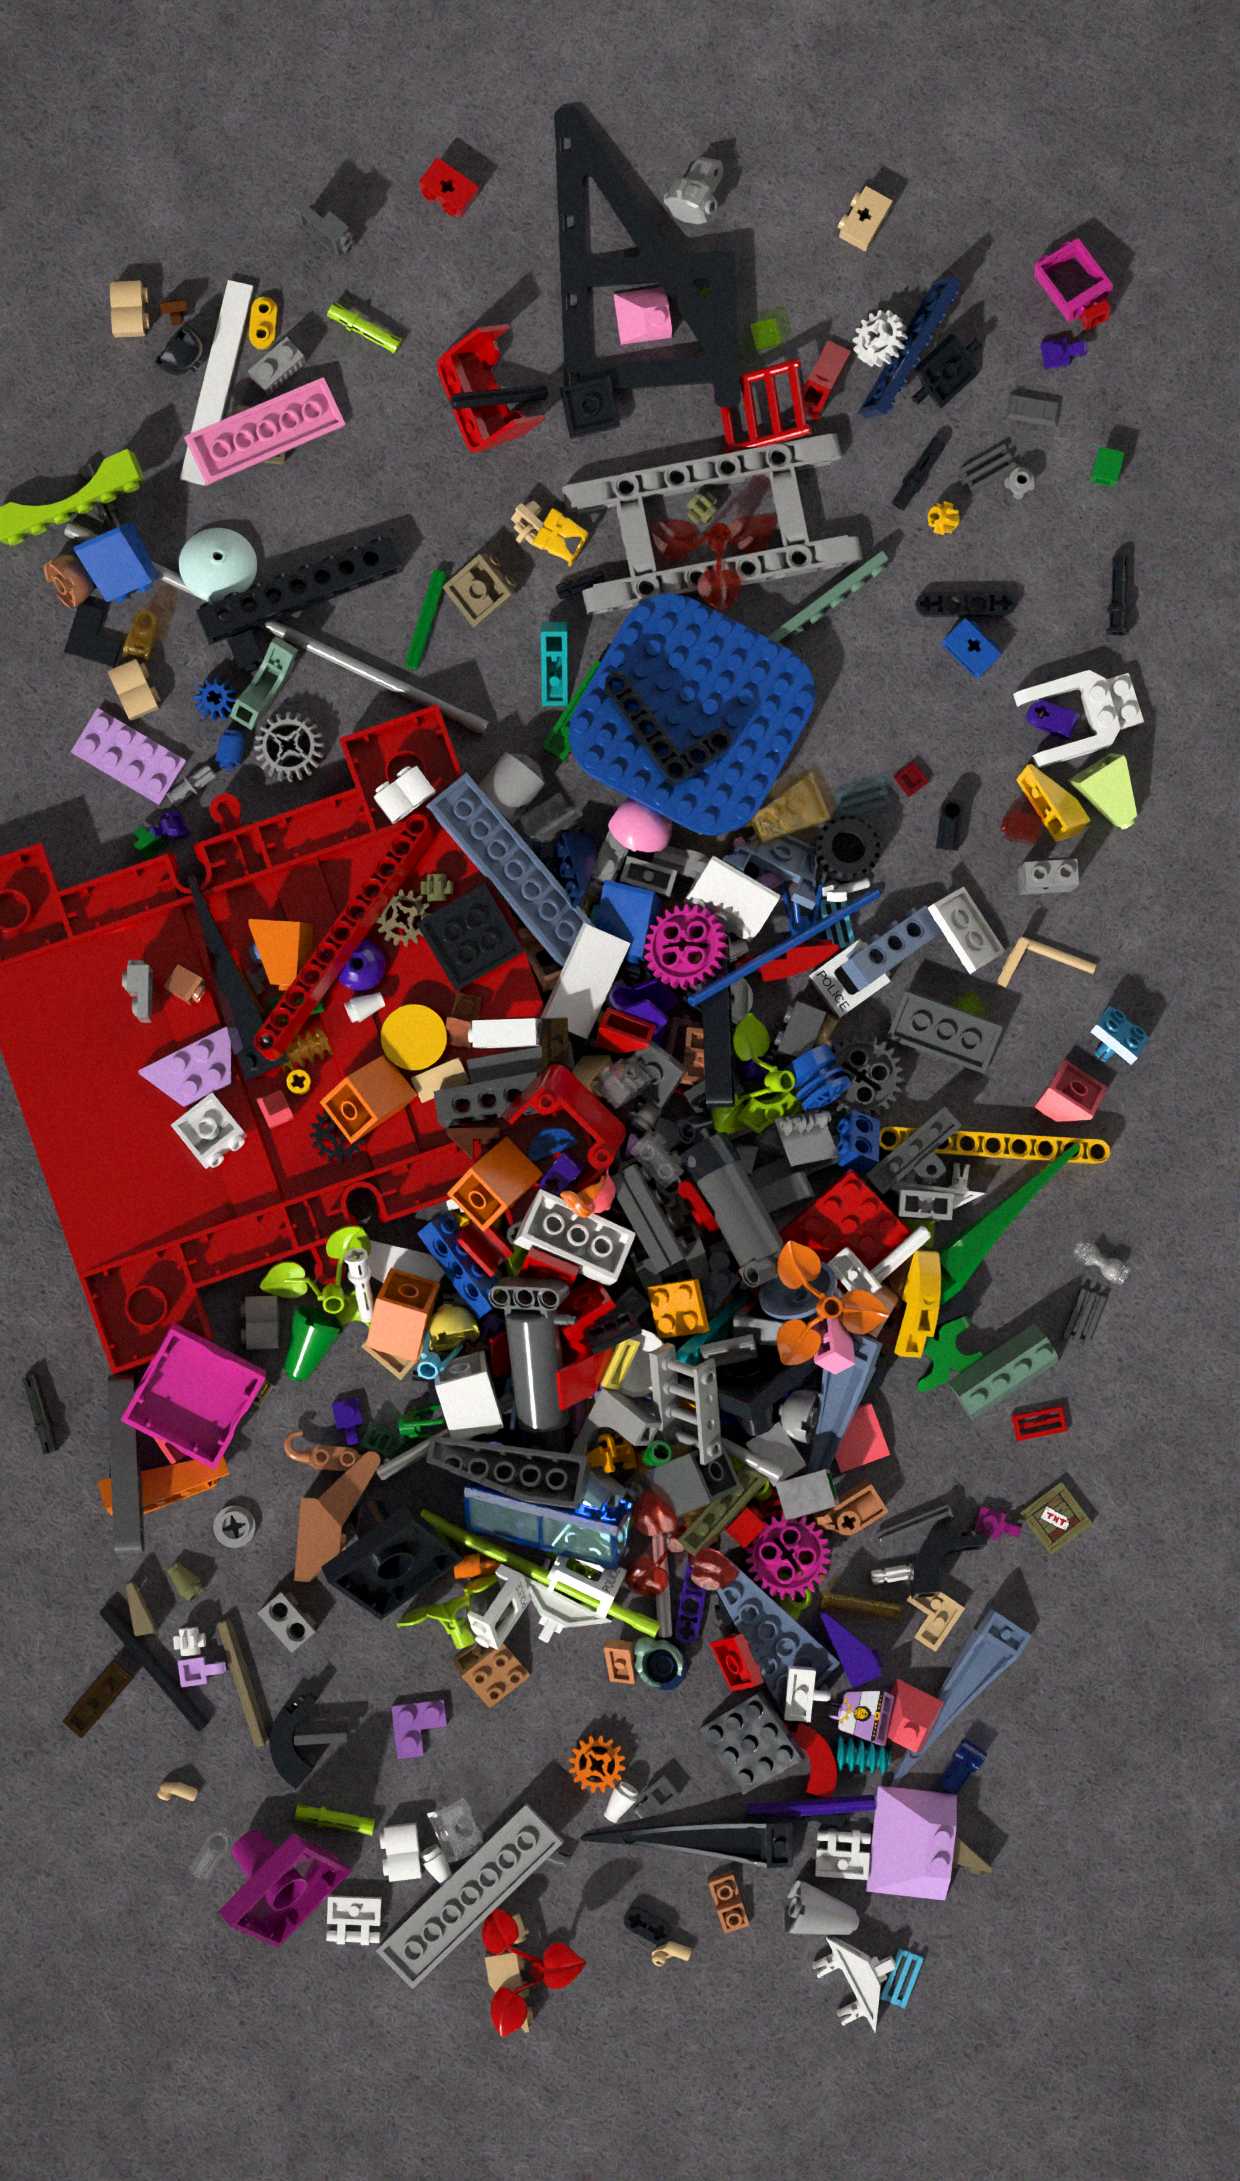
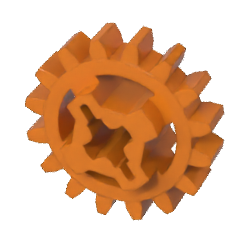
[569,1734,625,1793]

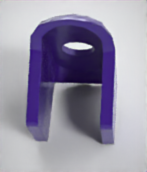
[609,978,678,1045]

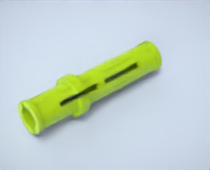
[327,301,402,354]
[294,1804,375,1836]

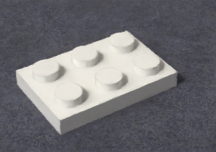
[928,886,1006,974]

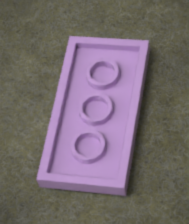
[71,708,187,806]

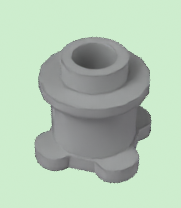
[1004,467,1035,499]

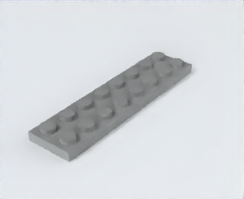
[376,1803,564,1989]

